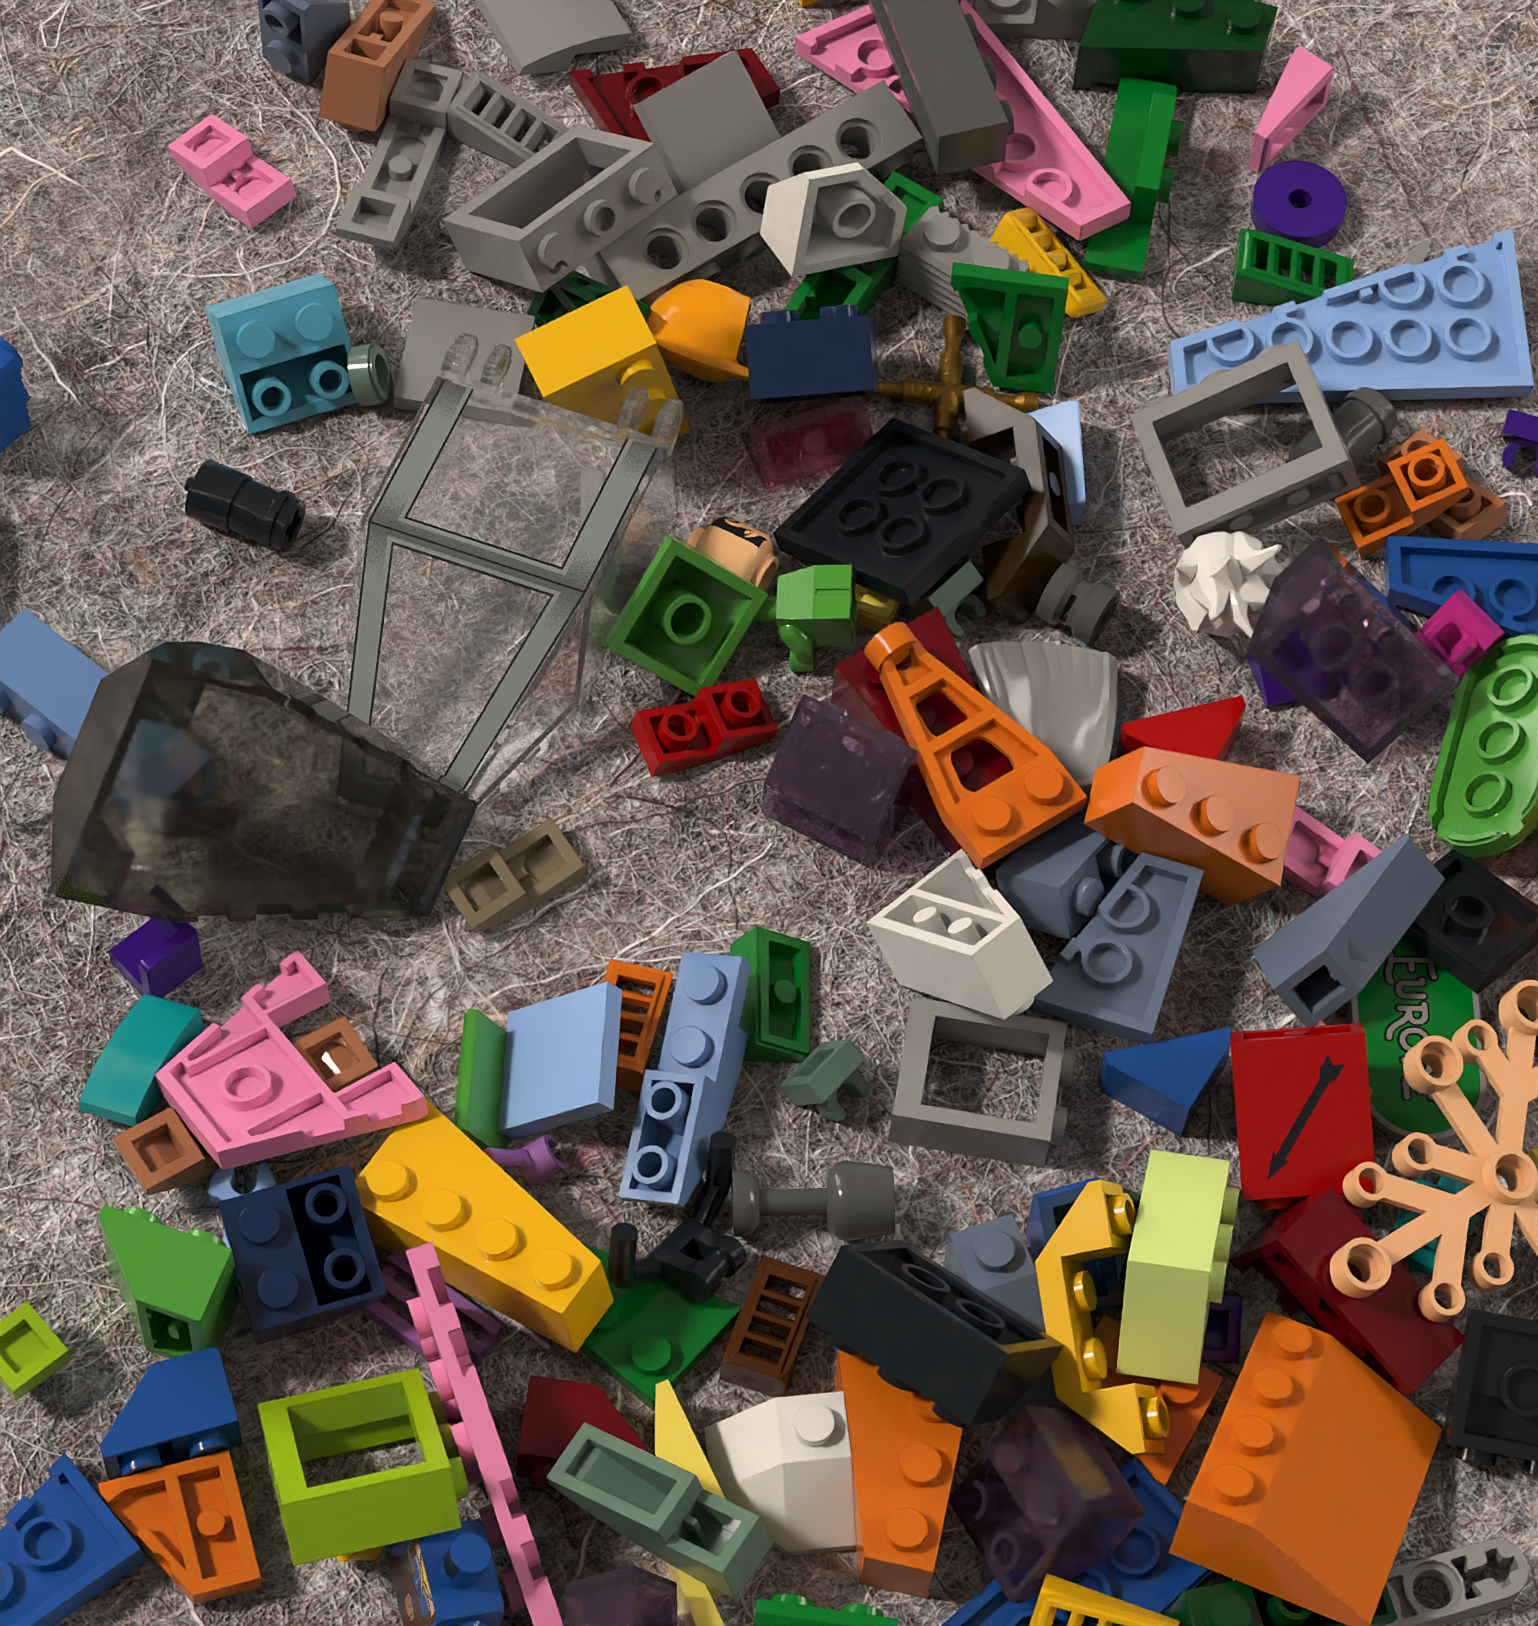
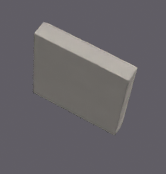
[633,50,781,195]
[393,298,535,427]

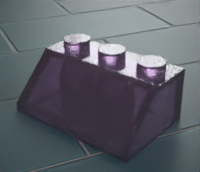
[1246,535,1461,764]

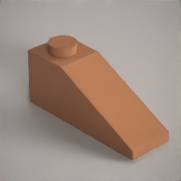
[319,0,436,132]

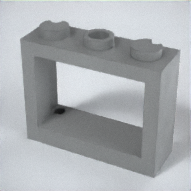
[442,125,678,293]
[1129,339,1362,549]

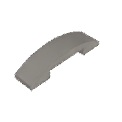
[336,58,463,250]

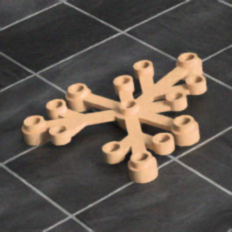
[1330,980,1538,1323]

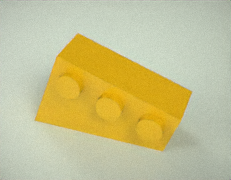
[514,285,691,450]

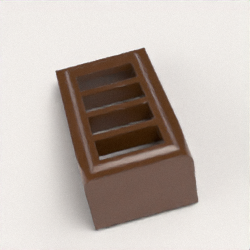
[719,1255,826,1397]

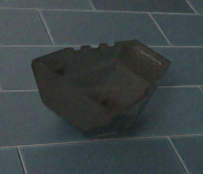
[50,641,478,923]

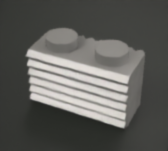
[895,206,1029,321]

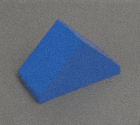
[1097,1027,1232,1137]

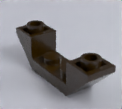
[960,387,1075,626]

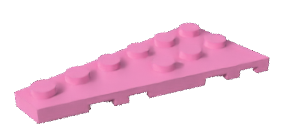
[795,0,1131,241]
[406,1242,564,1626]

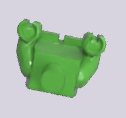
[753,564,858,672]

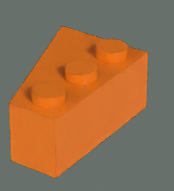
[1084,746,1300,906]
[834,1350,963,1599]

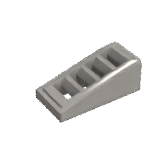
[447,70,570,167]

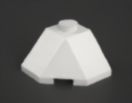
[760,162,907,277]
[704,1391,856,1556]

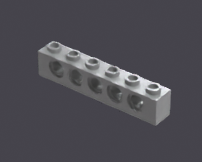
[583,80,923,307]

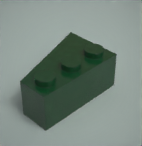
[1072,0,1278,94]

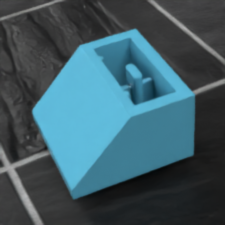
[204,273,357,434]

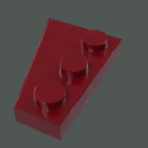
[570,48,780,143]

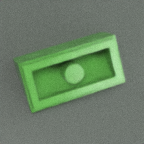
[454,1009,508,1151]

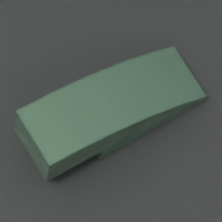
[546,1422,773,1600]

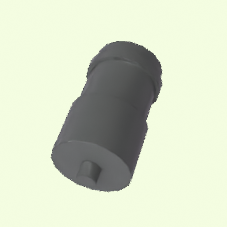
[1288,387,1398,470]

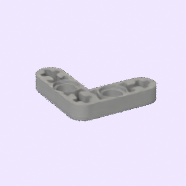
[1384,1538,1529,1626]

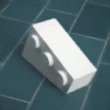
[866,848,1053,1020]

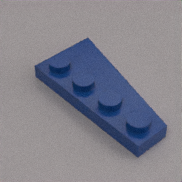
[0,1452,145,1626]

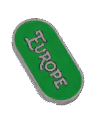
[1347,939,1487,1149]

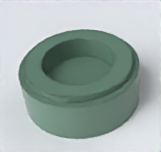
[347,343,392,407]

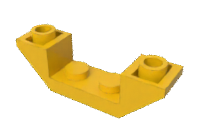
[1035,1179,1170,1457]

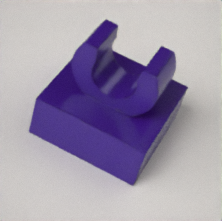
[1500,409,1538,477]

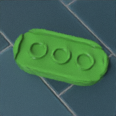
[1427,634,1538,858]

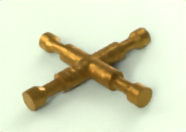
[857,315,1039,440]

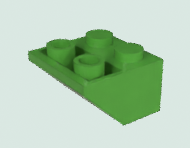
[98,1204,240,1359]

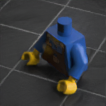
[336,1515,504,1626]

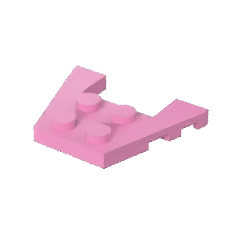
[155,950,429,1170]

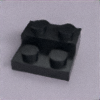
[1442,1308,1538,1474]

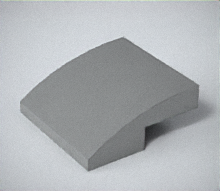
[474,0,631,76]

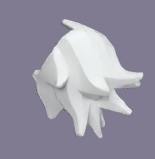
[1174,531,1304,649]

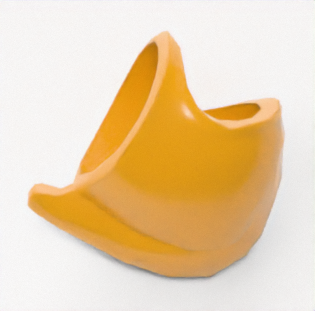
[647,279,752,384]

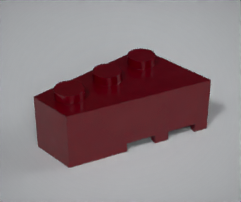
[1229,1187,1464,1396]

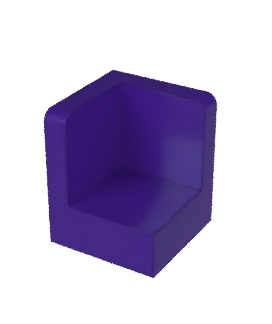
[109,890,203,998]

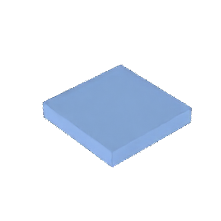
[498,981,623,1139]

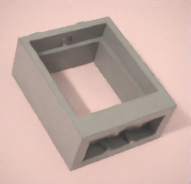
[888,997,1076,1168]

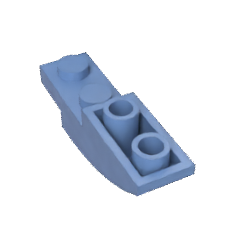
[618,952,752,1207]

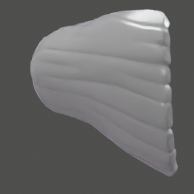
[969,641,1118,813]

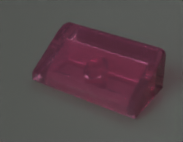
[740,395,874,489]

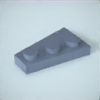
[1028,852,1204,1044]

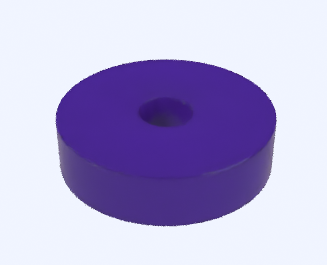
[1250,160,1347,248]

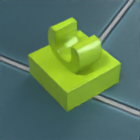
[0,1301,71,1401]

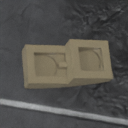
[439,818,590,933]

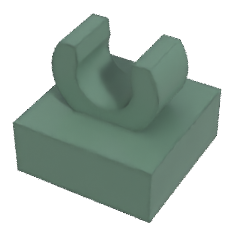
[900,560,986,639]
[778,1039,870,1121]

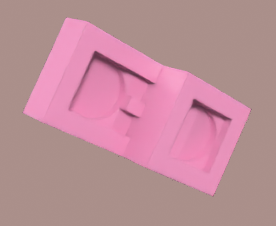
[167,114,296,229]
[1282,805,1383,899]

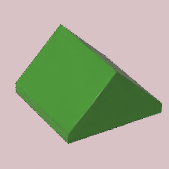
[602,536,769,696]

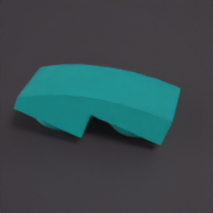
[79,994,204,1127]

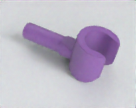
[483,1134,567,1185]

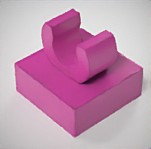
[1414,589,1505,680]

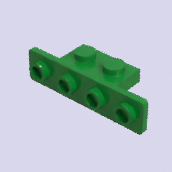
[1084,77,1184,279]

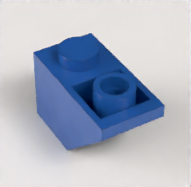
[100,1346,243,1481]

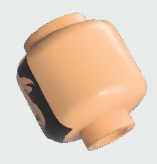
[686,516,779,593]

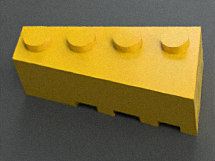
[355,1098,614,1353]

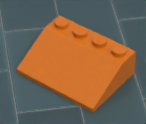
[1169,1310,1443,1626]

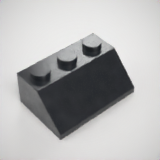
[805,1240,1064,1428]

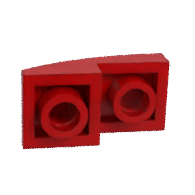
[629,679,778,777]

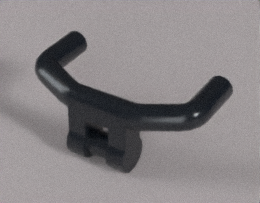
[607,1131,747,1303]

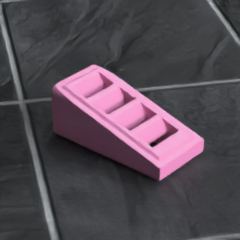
[1249,46,1334,174]

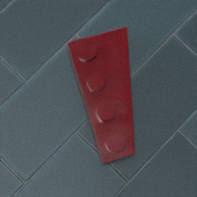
[831,606,1016,882]

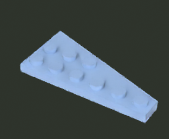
[1168,228,1534,404]

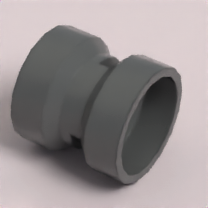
[1035,562,1120,646]

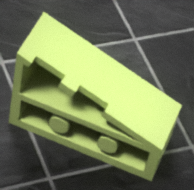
[1116,1149,1240,1385]

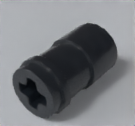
[184,459,306,552]

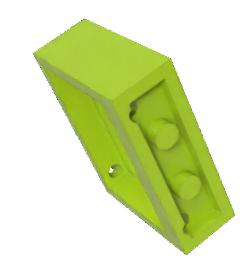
[257,1368,469,1566]

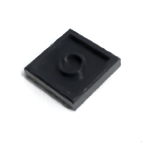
[1401,849,1538,994]

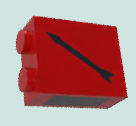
[1230,1023,1375,1209]

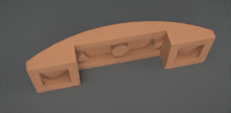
[113,1016,379,1195]

